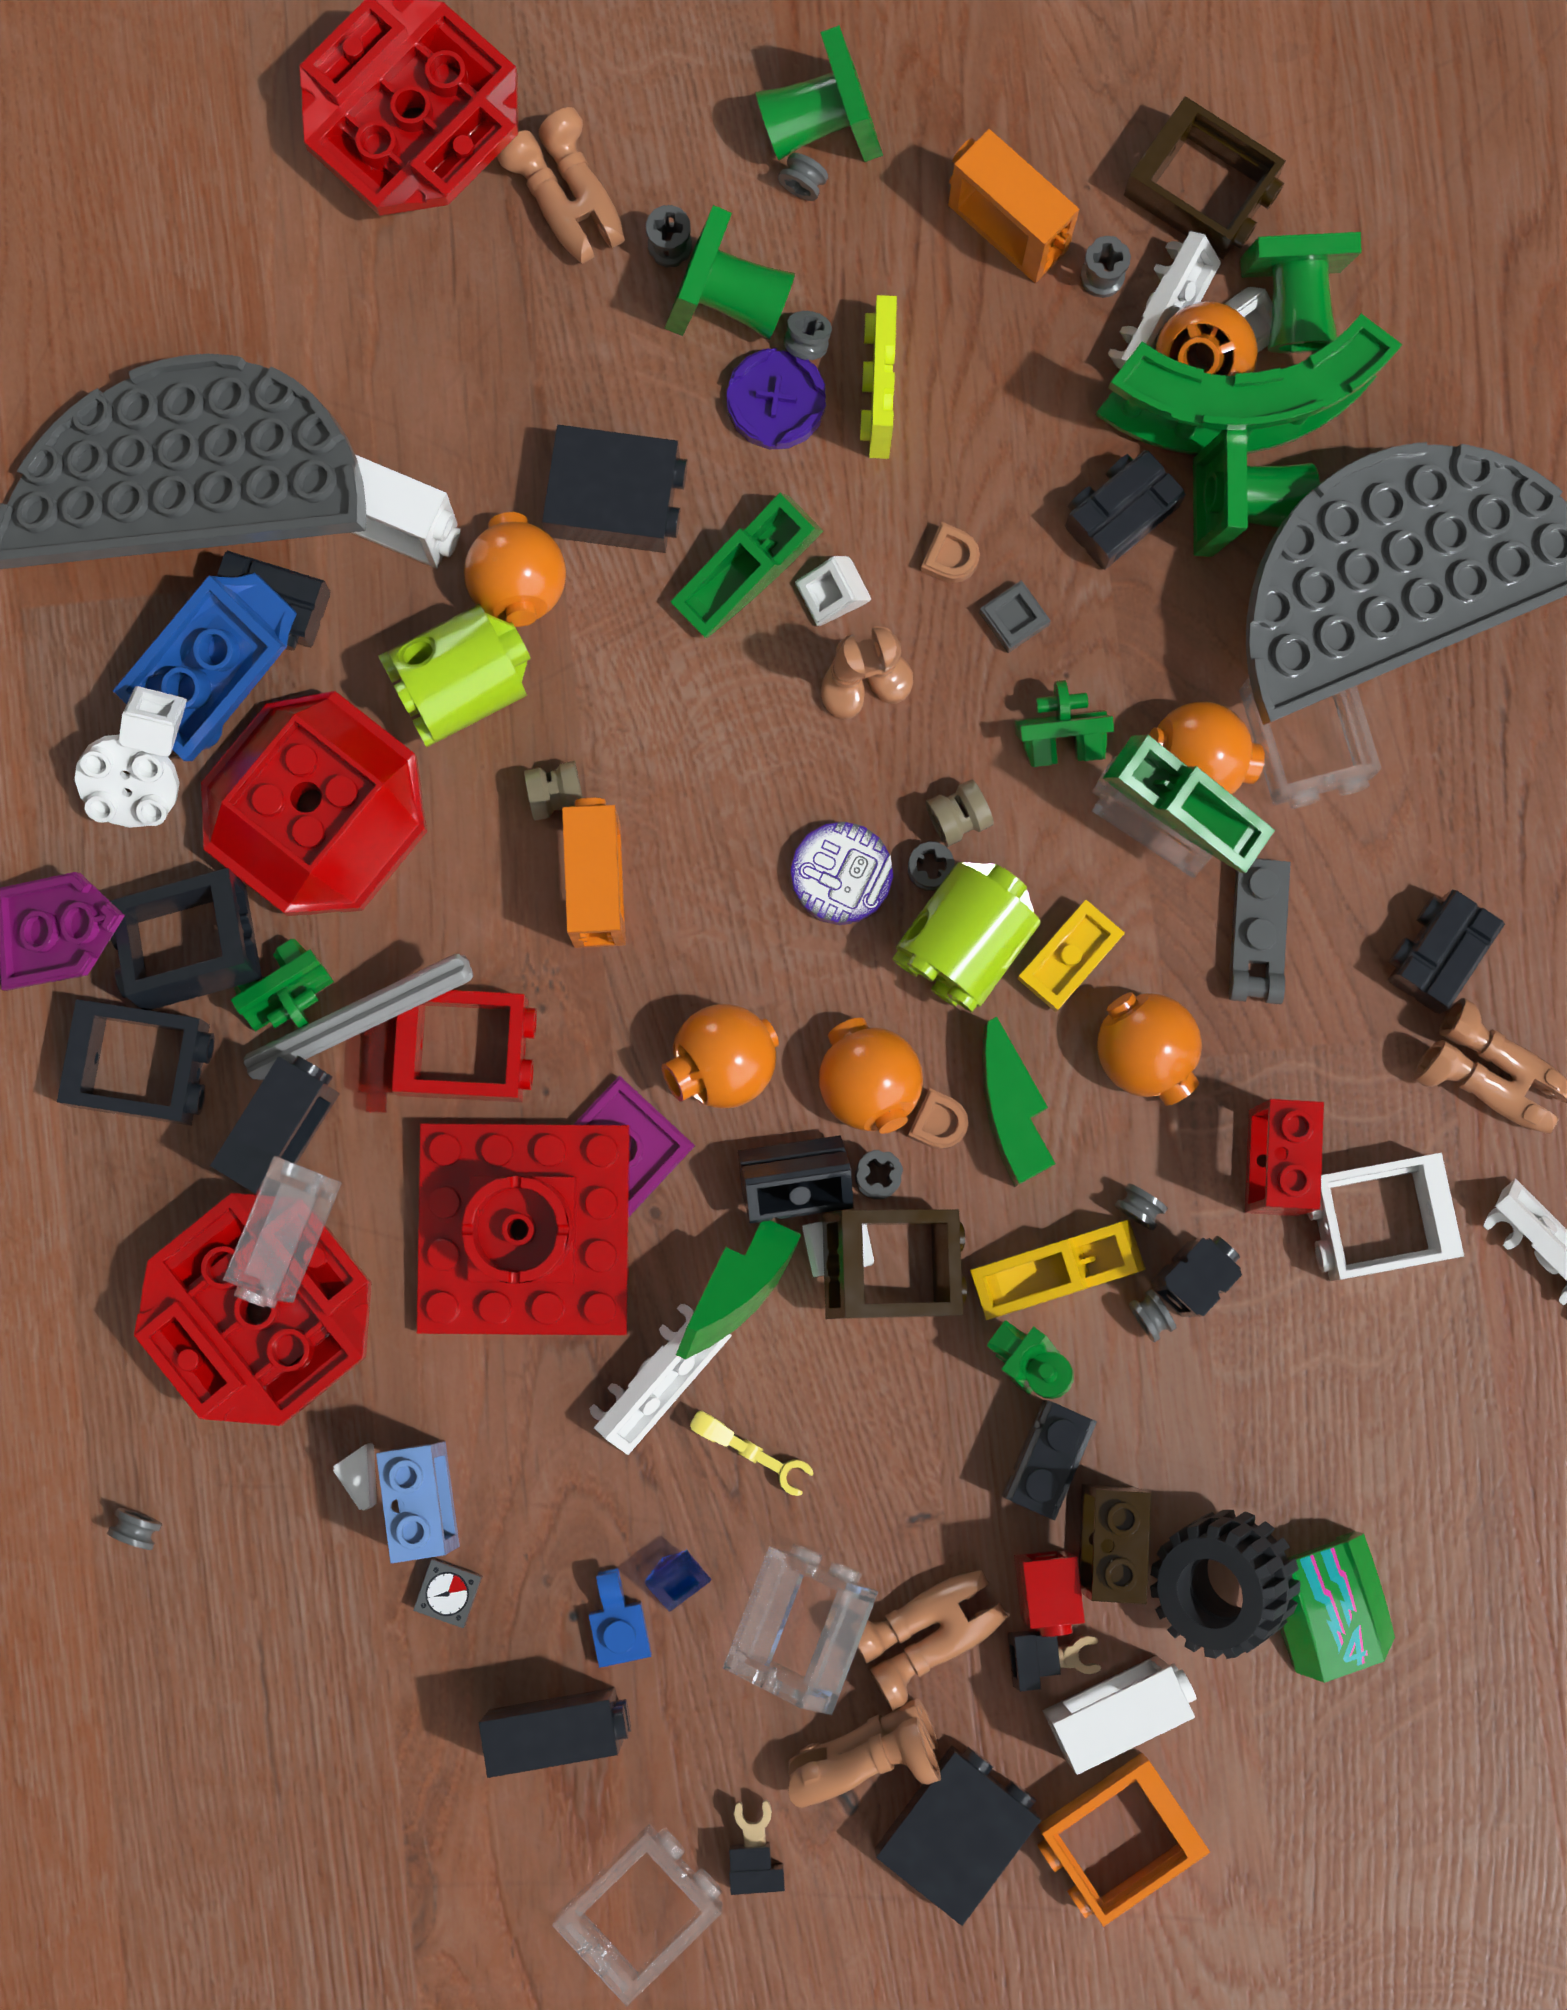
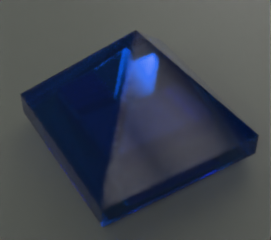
[644,1550,712,1612]

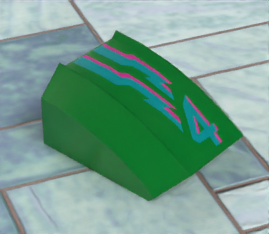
[1280,1531,1395,1683]

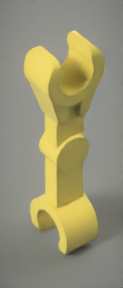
[690,1411,814,1496]

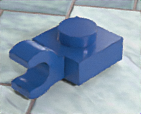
[589,1568,652,1668]

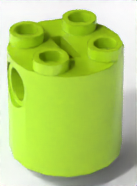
[378,604,531,748]
[892,862,1041,1012]

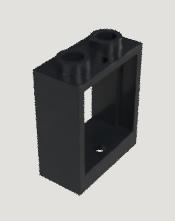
[110,868,262,1010]
[57,999,215,1126]
[210,1055,340,1197]

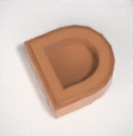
[920,522,980,583]
[908,1088,969,1150]

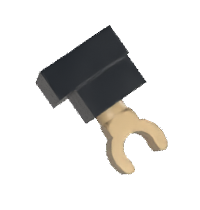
[1008,1631,1101,1692]
[729,1799,785,1895]

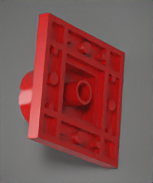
[417,1124,630,1335]

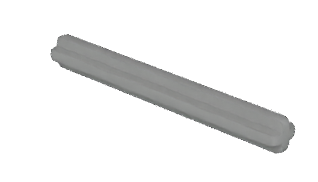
[244,954,473,1080]

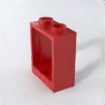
[392,990,537,1102]
[1245,1099,1324,1216]

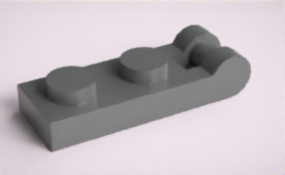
[1228,859,1291,1004]

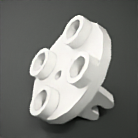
[75,734,180,828]

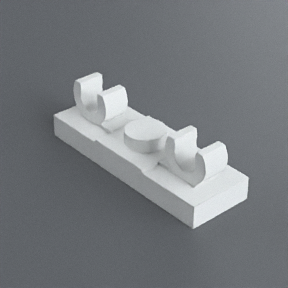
[1108,231,1221,369]
[1484,1178,1567,1305]
[589,1304,732,1455]

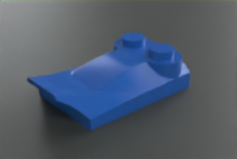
[113,573,297,761]

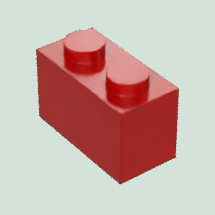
[1014,1549,1085,1637]

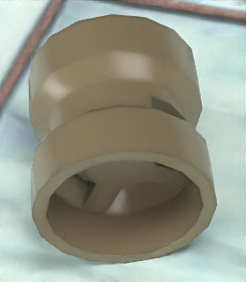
[524,761,583,821]
[925,779,994,847]

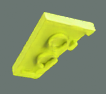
[860,295,897,459]

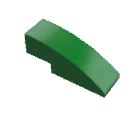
[670,493,823,638]
[1102,735,1275,873]
[982,1017,1056,1187]
[676,1220,802,1360]

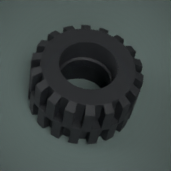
[1150,1510,1300,1659]

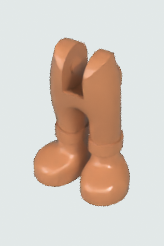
[496,107,625,264]
[821,626,913,720]
[1413,998,1567,1134]
[844,1570,1008,1711]
[788,1699,941,1808]

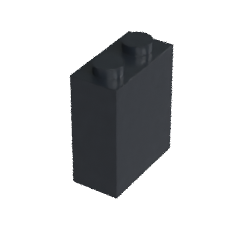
[542,424,688,553]
[479,1687,631,1778]
[874,1745,1041,1926]

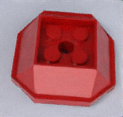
[299,0,518,216]
[201,691,427,916]
[134,1193,372,1426]

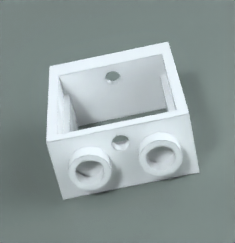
[352,455,460,569]
[1308,1153,1464,1281]
[1042,1655,1197,1775]

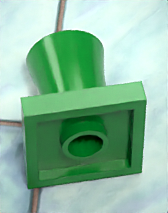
[755,25,883,162]
[664,205,795,340]
[1240,232,1362,353]
[1193,430,1320,557]

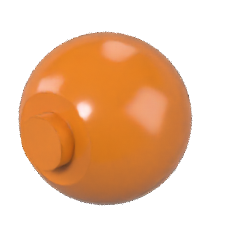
[1155,302,1258,376]
[464,512,566,627]
[1149,702,1265,794]
[1097,992,1202,1106]
[662,1004,779,1108]
[819,1017,923,1134]

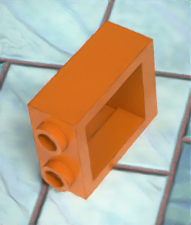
[948,129,1080,284]
[562,798,626,948]
[1036,1753,1210,1927]

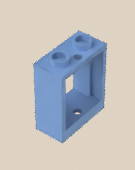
[376,1441,460,1563]

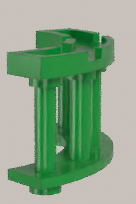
[1095,313,1403,455]

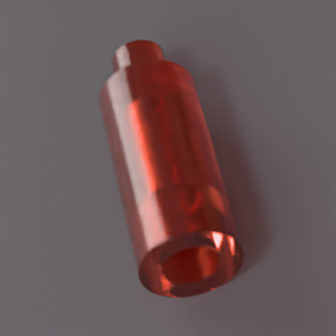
[358,1016,397,1114]

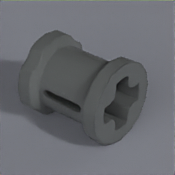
[646,205,692,268]
[1080,236,1131,298]
[855,1150,903,1200]

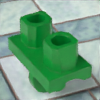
[1015,680,1114,767]
[230,939,334,1032]
[987,1320,1074,1399]

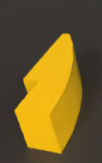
[970,1220,1146,1320]

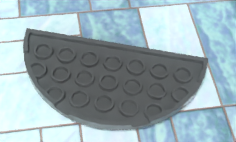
[0,354,366,569]
[1246,442,1567,725]

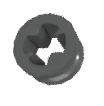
[778,153,828,201]
[784,311,832,360]
[908,842,955,891]
[1114,1183,1168,1231]
[1128,1289,1177,1342]
[107,1508,162,1550]

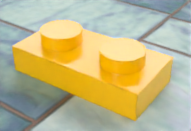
[1017,900,1125,1012]

